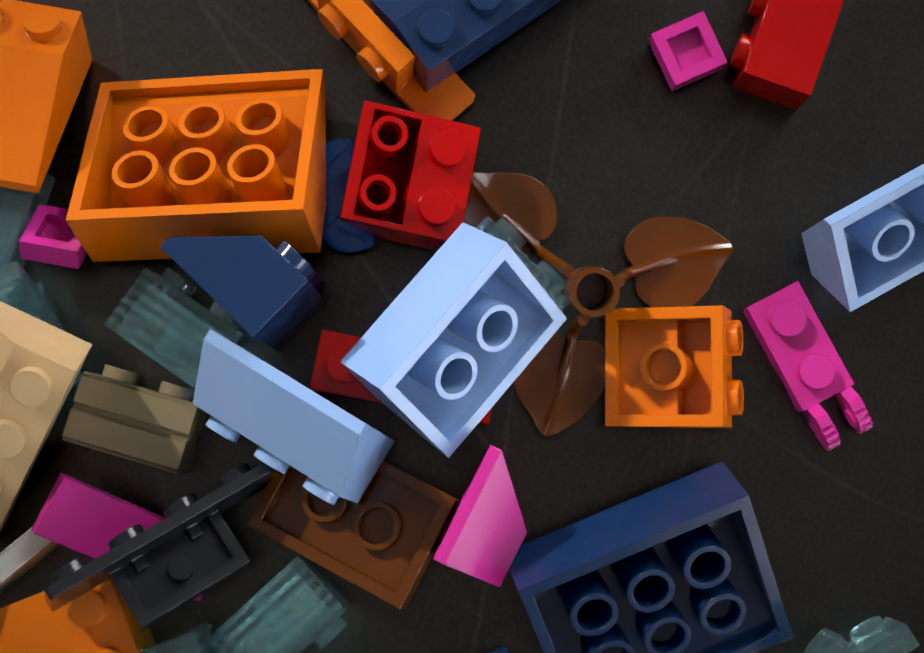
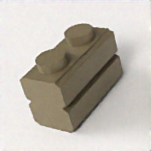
[62,364,207,474]

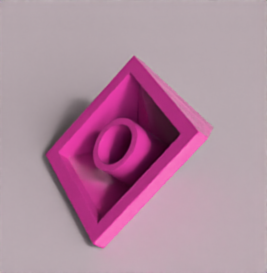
[433,445,527,587]

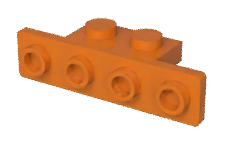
[307,0,475,121]

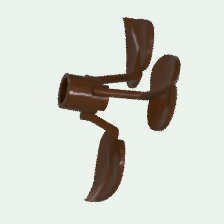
[463,172,733,436]

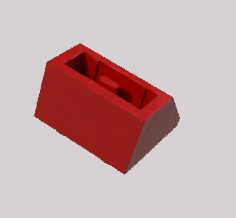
[340,100,481,251]

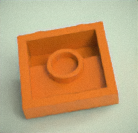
[605,305,744,428]

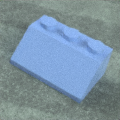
[801,164,924,312]
[340,222,567,458]
[193,329,395,505]

